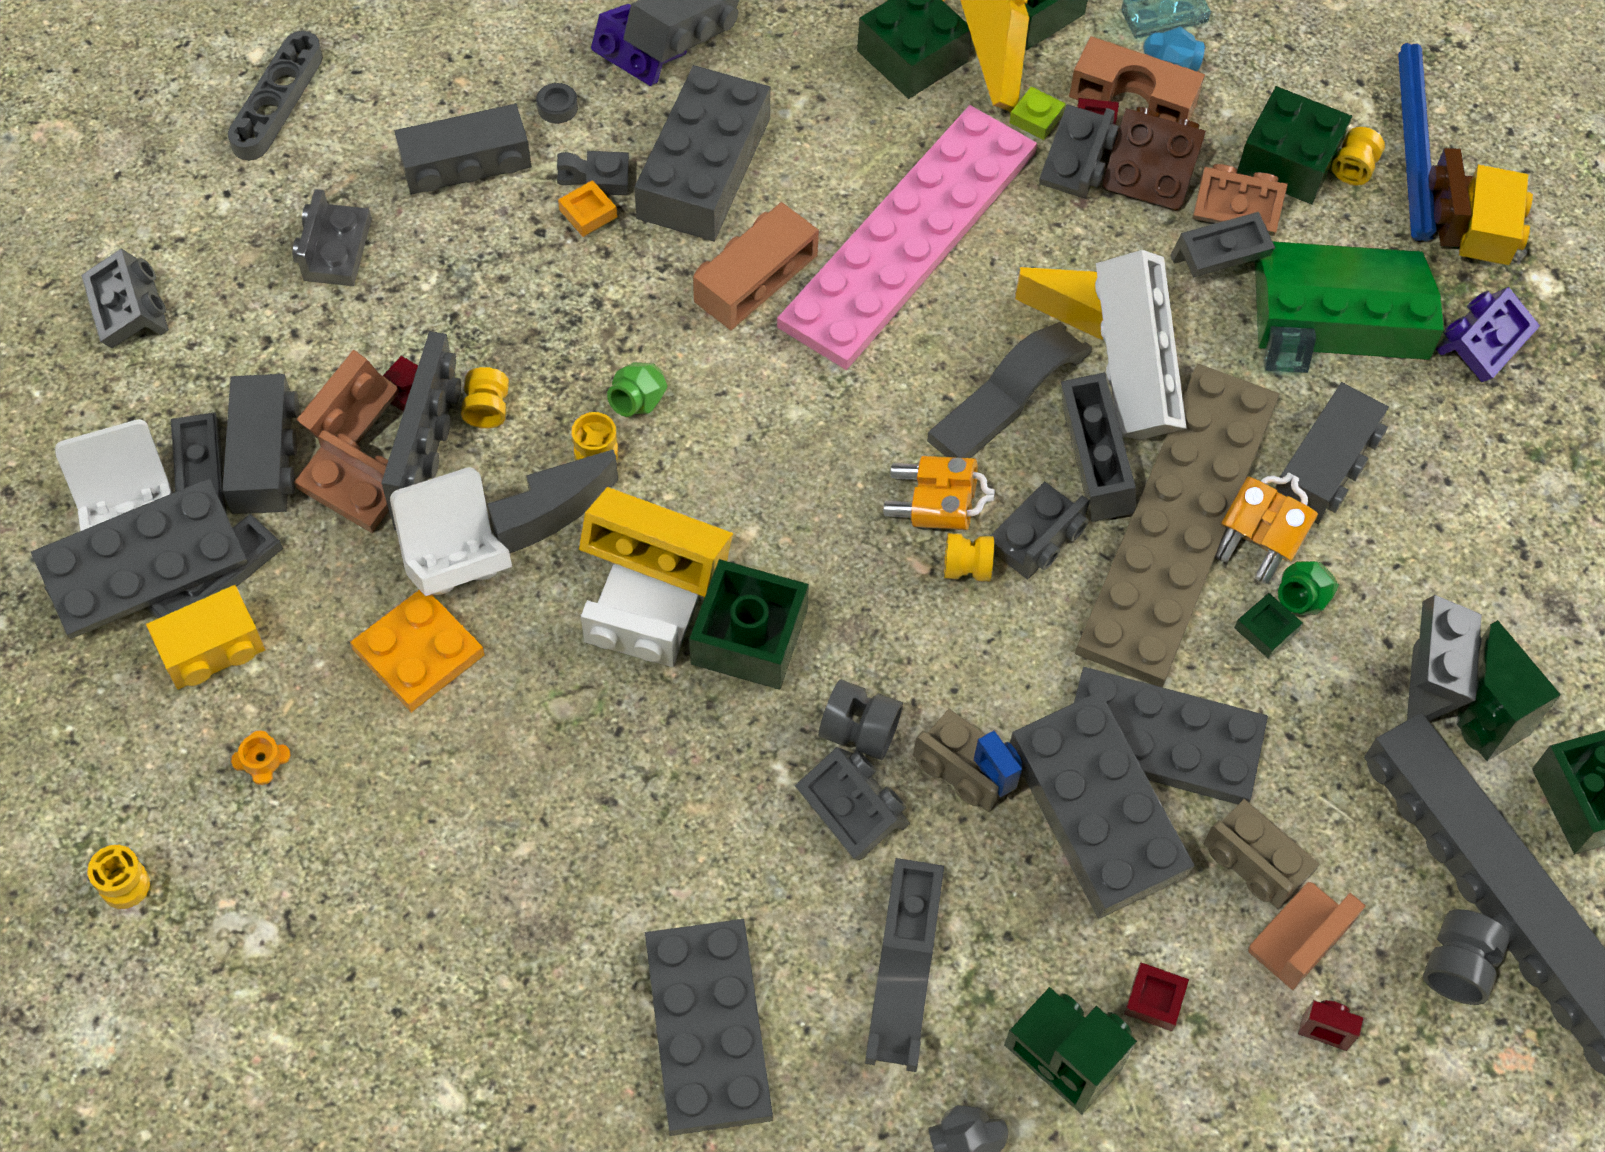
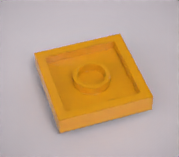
[350,590,485,713]

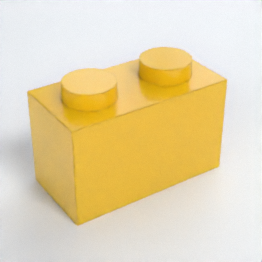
[1459,164,1533,265]
[146,585,266,690]

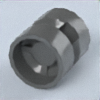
[818,679,903,761]
[1423,909,1510,1005]

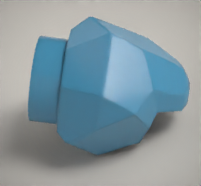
[1143,27,1205,72]

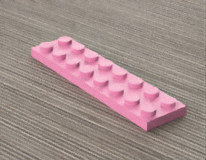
[777,105,1037,370]

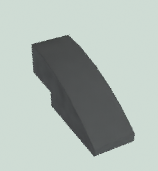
[487,450,618,553]

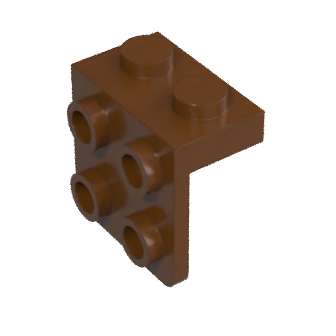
[1103,107,1206,210]
[1429,148,1473,247]

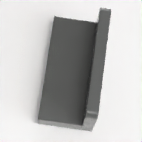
[1170,212,1275,278]

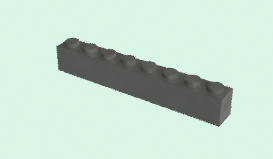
[1364,712,1605,1076]

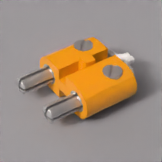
[883,456,995,530]
[1215,473,1318,584]

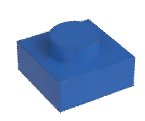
[974,730,1022,797]

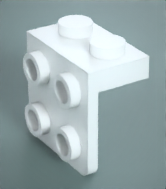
[55,419,173,531]
[390,467,512,596]
[581,564,700,667]

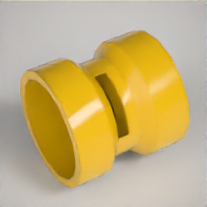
[1332,127,1385,186]
[461,367,509,428]
[571,412,618,461]
[944,533,994,582]
[87,844,150,909]

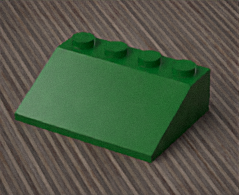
[1255,241,1444,360]

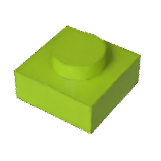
[1009,86,1066,140]

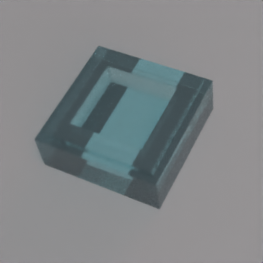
[1263,326,1316,373]

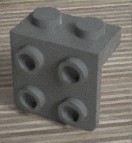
[1407,595,1482,721]

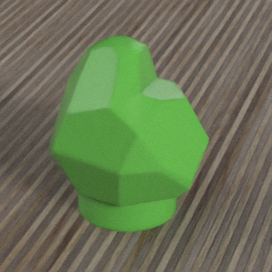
[607,362,668,417]

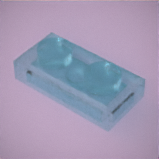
[1121,0,1211,39]

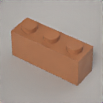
[693,202,819,331]

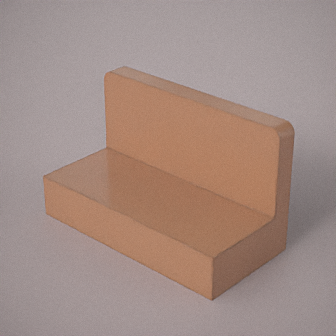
[1248,882,1366,990]

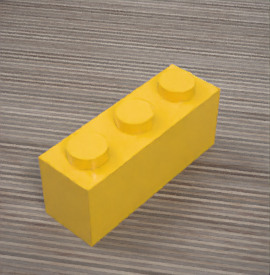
[579,487,733,597]

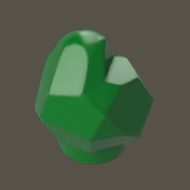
[1278,561,1339,615]

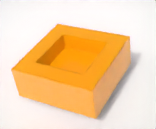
[558,180,617,237]

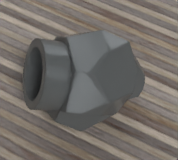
[928,1105,1009,1152]

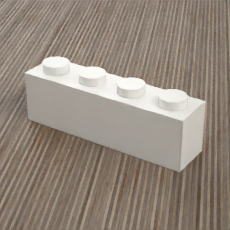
[1095,250,1187,440]

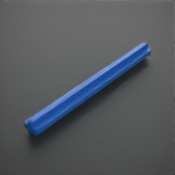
[1398,43,1436,242]

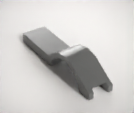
[927,322,1092,458]
[865,858,944,1072]

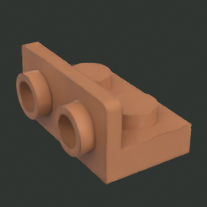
[1192,164,1287,236]
[296,349,399,444]
[294,430,389,533]

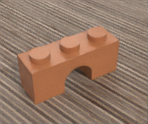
[1069,36,1205,122]

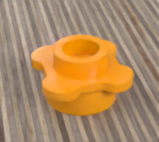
[231,730,291,785]

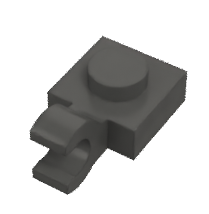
[557,151,629,196]

